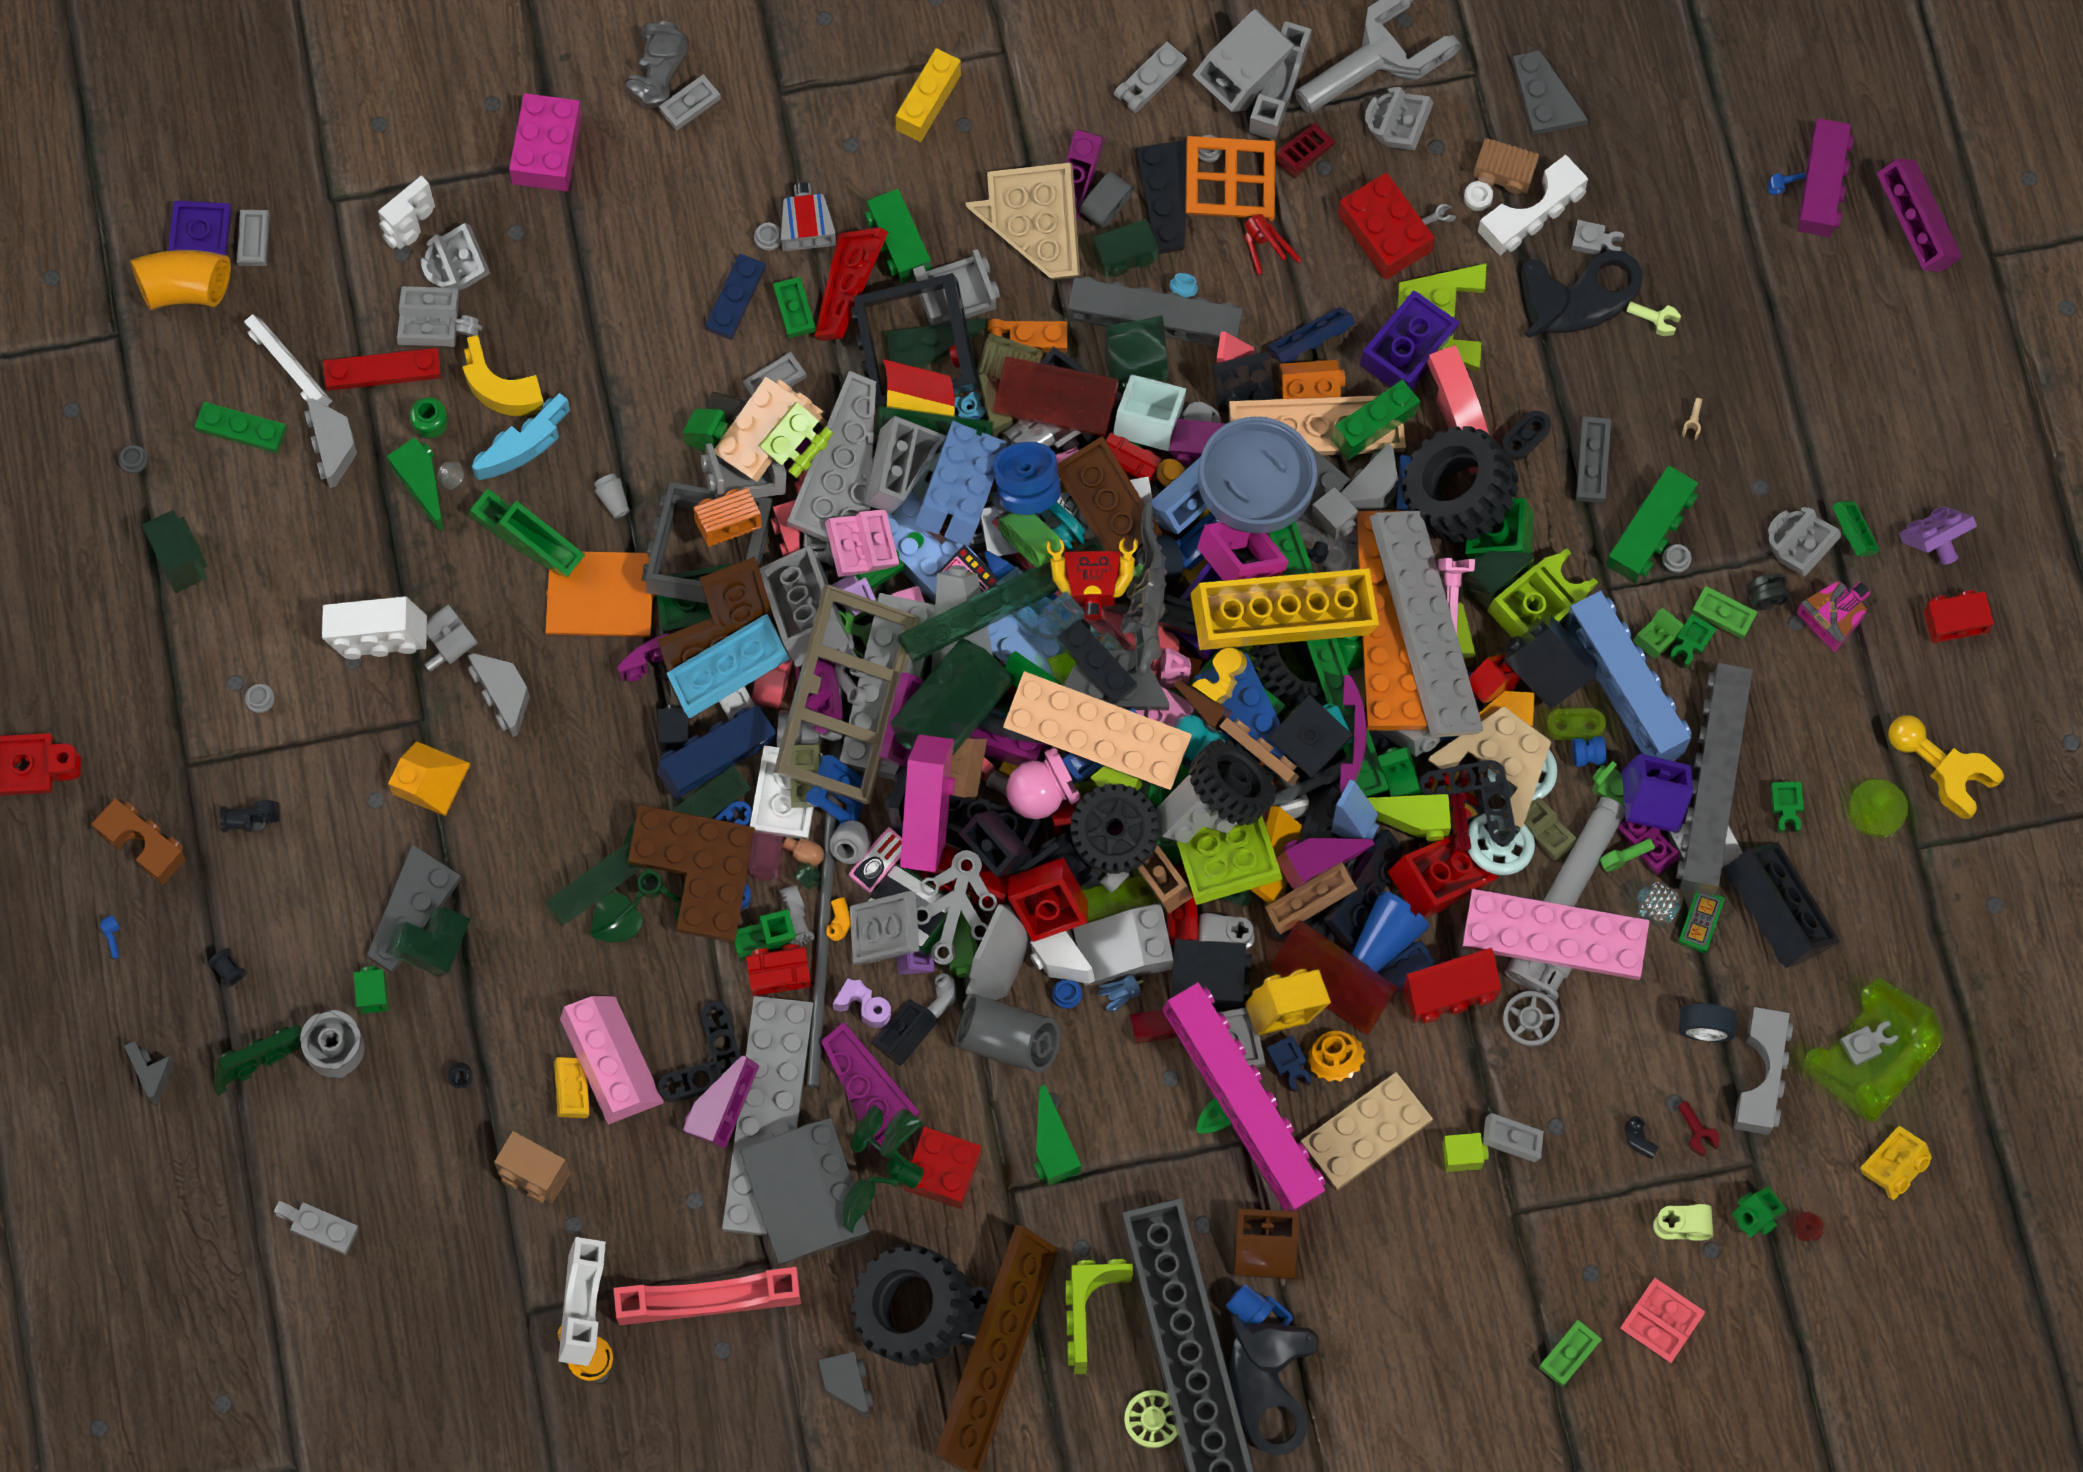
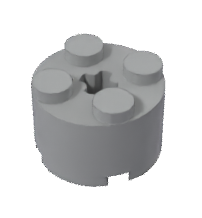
[300,1010,365,1078]

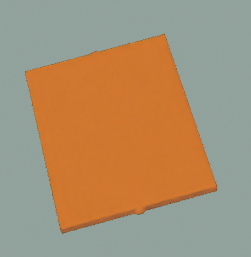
[545,551,655,637]

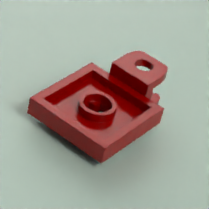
[0,733,82,796]

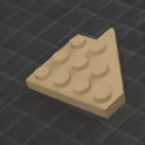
[966,163,1080,280]

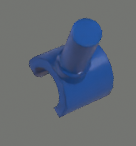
[1768,172,1806,195]
[100,915,121,959]

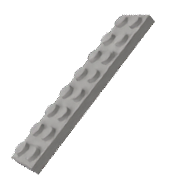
[1370,511,1484,738]
[722,996,813,1237]

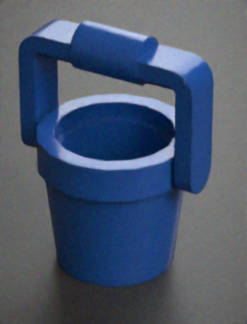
[1225,1283,1293,1326]

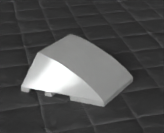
[963,904,1031,1009]

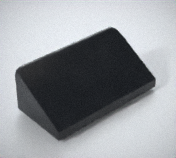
[872,999,937,1066]

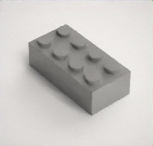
[759,545,850,667]

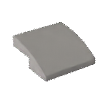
[397,286,459,347]

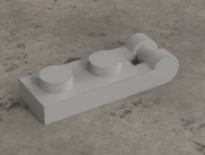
[1114,42,1187,113]

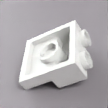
[378,176,435,250]

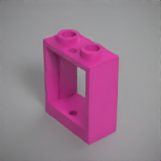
[1197,522,1289,581]

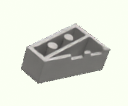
[865,416,946,514]

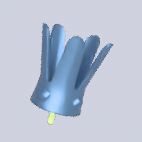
[1098,974,1143,1013]

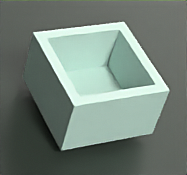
[1113,374,1186,451]

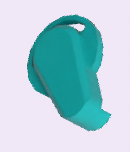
[1040,502,1086,552]

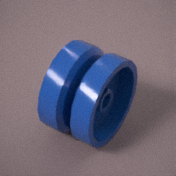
[993,441,1061,515]

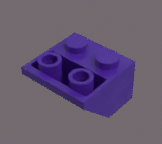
[1622,753,1693,833]

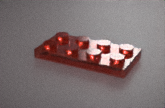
[993,356,1119,437]
[1270,920,1398,1035]

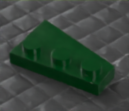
[212,1025,302,1096]

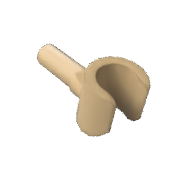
[1682,398,1703,440]

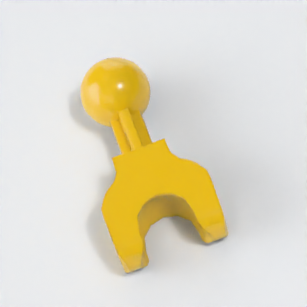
[1888,715,2004,819]

